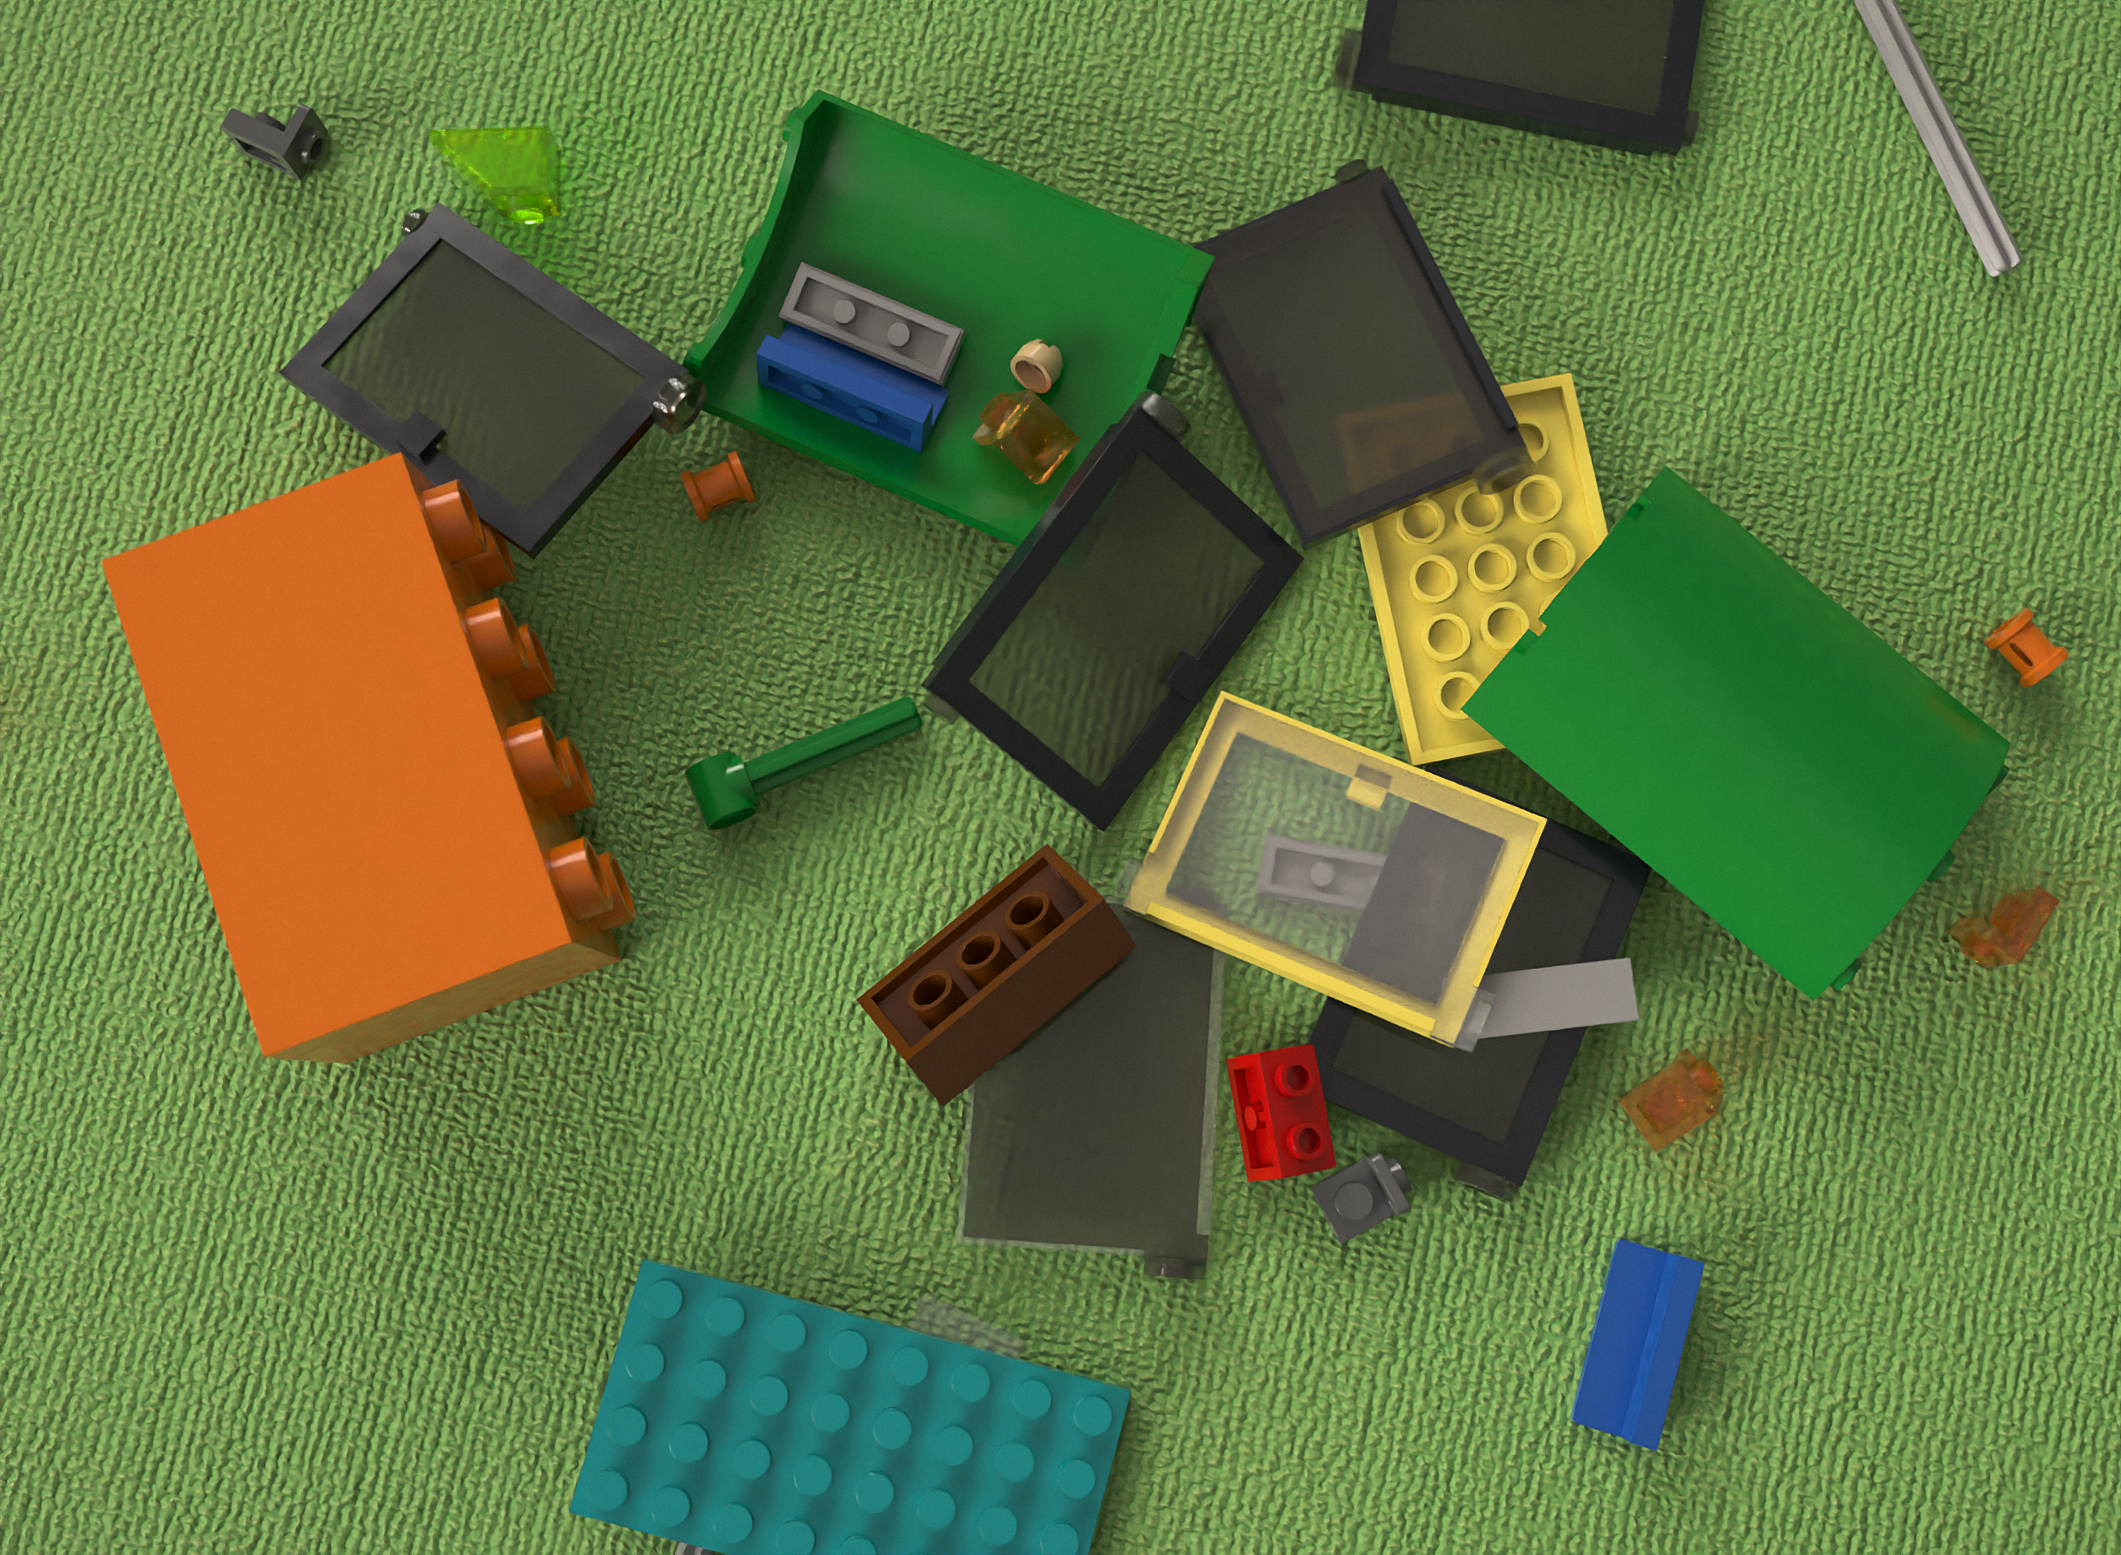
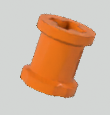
[680,450,757,523]
[1983,607,2069,689]

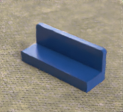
[756,323,949,453]
[1571,1239,1705,1451]

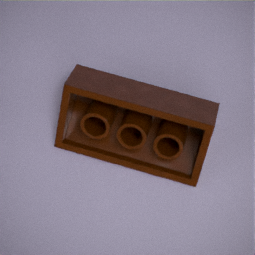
[856,844,1137,1107]

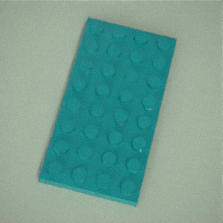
[569,1257,1131,1555]

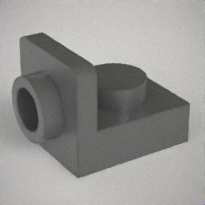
[220,104,328,181]
[1309,1152,1413,1244]

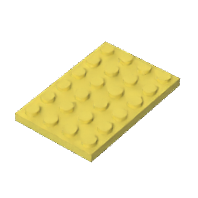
[1335,373,1608,768]

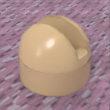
[1010,339,1063,393]

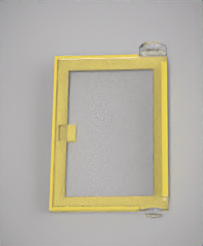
[1117,691,1547,1054]

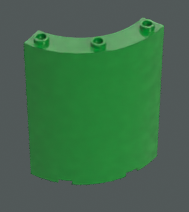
[682,89,1216,573]
[1460,466,2010,1001]

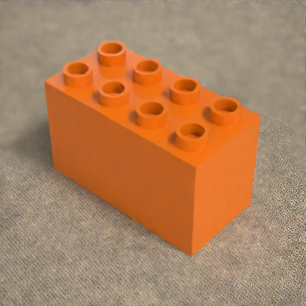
[101,452,636,1064]

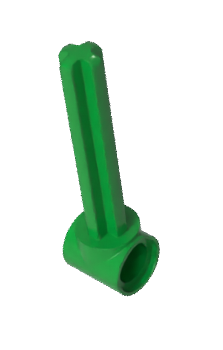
[685,697,922,831]

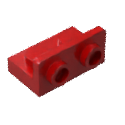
[1225,1044,1336,1182]

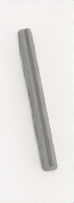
[1854,0,2023,277]

